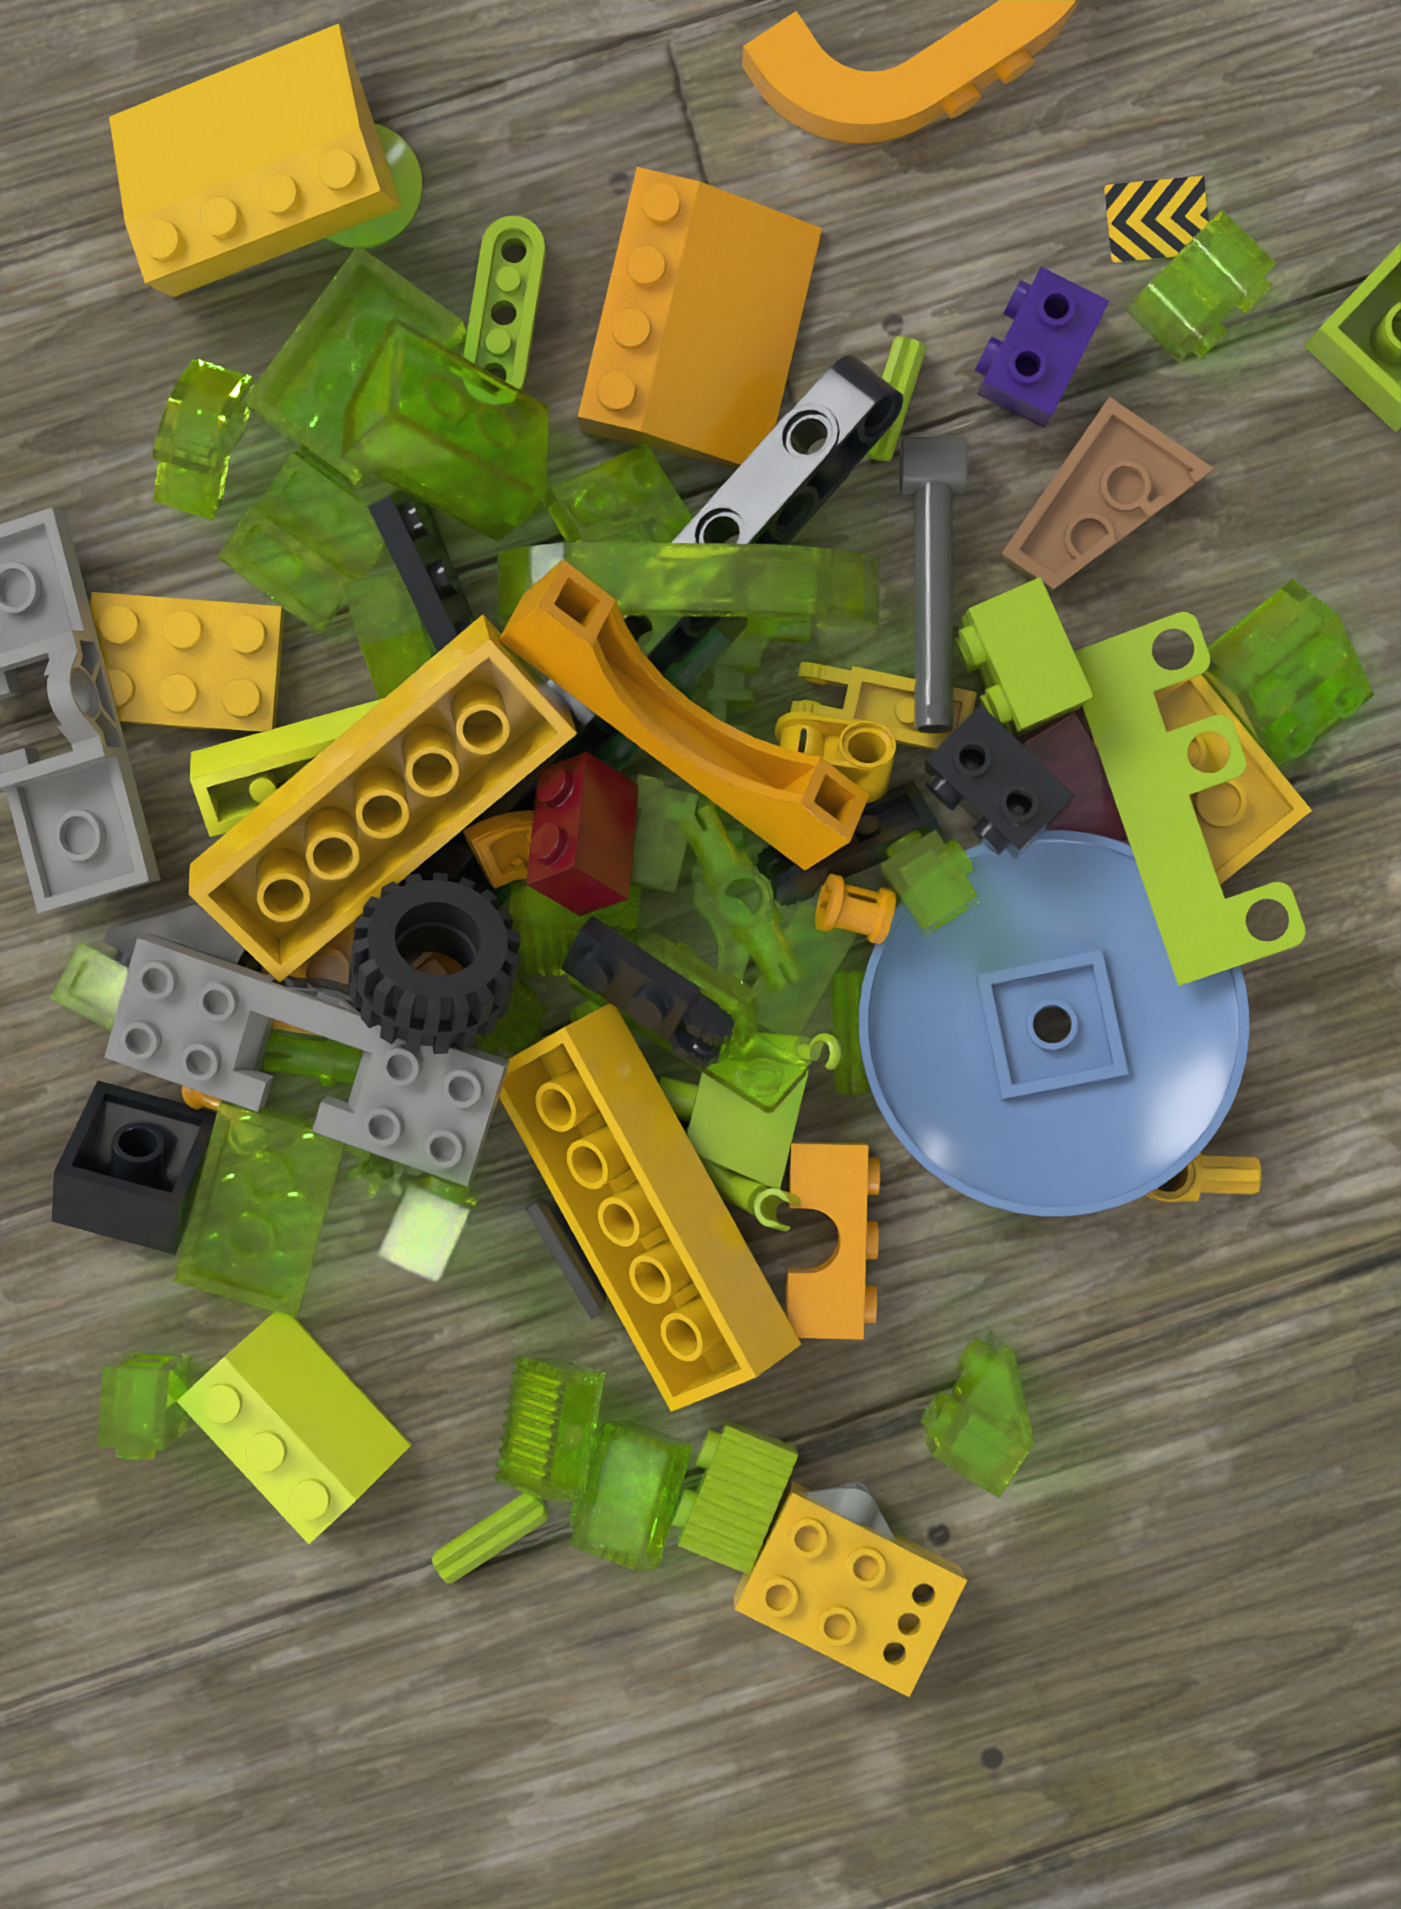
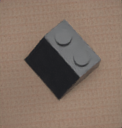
[51,1080,220,1255]

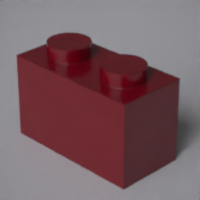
[526,752,639,917]

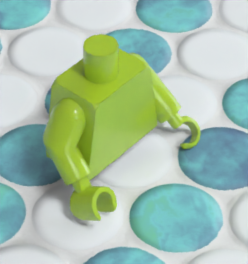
[659,1032,841,1232]

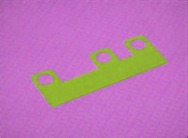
[1074,612,1306,986]

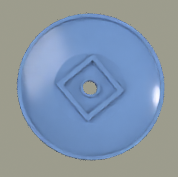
[859,830,1250,1217]

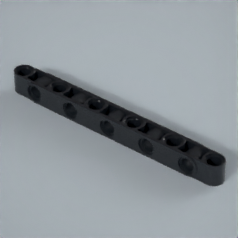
[398,355,904,891]

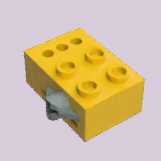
[734,1480,967,1697]

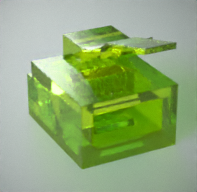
[630,774,699,896]

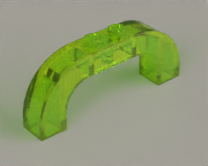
[496,542,880,630]

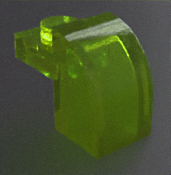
[152,358,255,521]

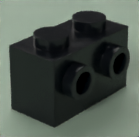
[924,705,1075,859]

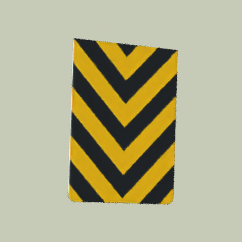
[1104,175,1212,263]

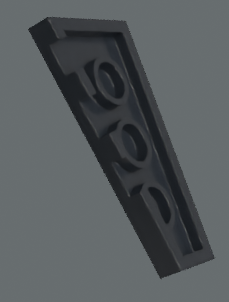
[367,478,476,652]

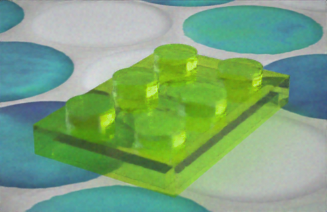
[173,1100,346,1317]

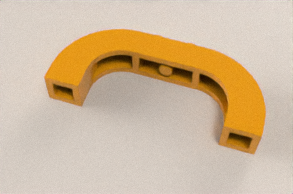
[742,0,1080,144]

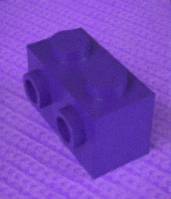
[974,267,1109,428]

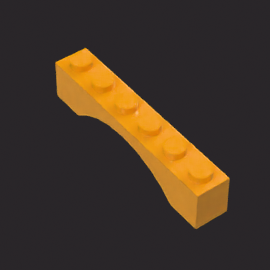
[499,559,870,870]

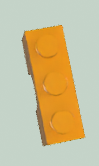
[785,1141,880,1340]

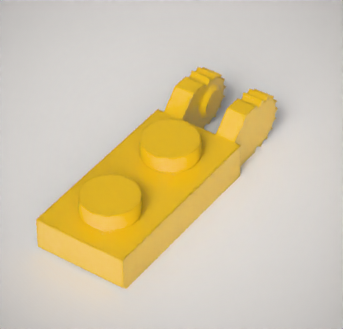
[790,662,977,751]

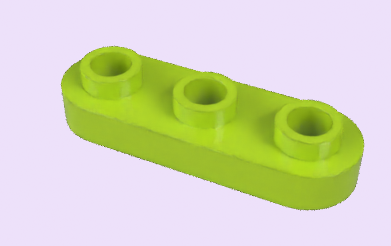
[461,215,546,409]

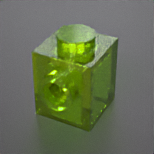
[880,830,978,938]

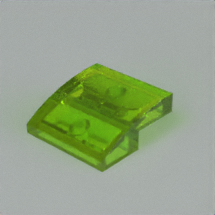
[217,451,387,633]

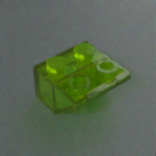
[1202,579,1375,771]
[920,1330,1035,1498]

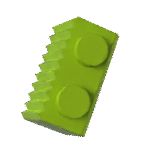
[671,1419,798,1575]

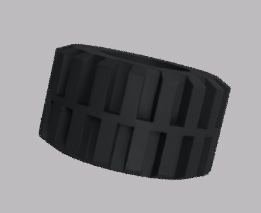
[348,873,520,1054]

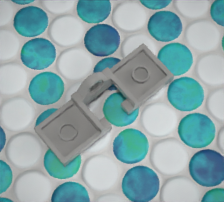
[0,507,161,914]
[104,933,510,1186]

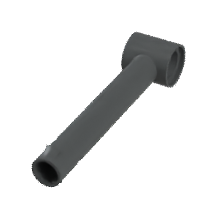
[899,437,968,734]

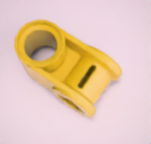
[775,711,896,803]

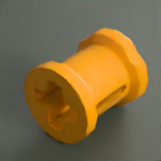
[815,874,896,945]

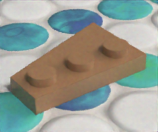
[999,396,1214,593]

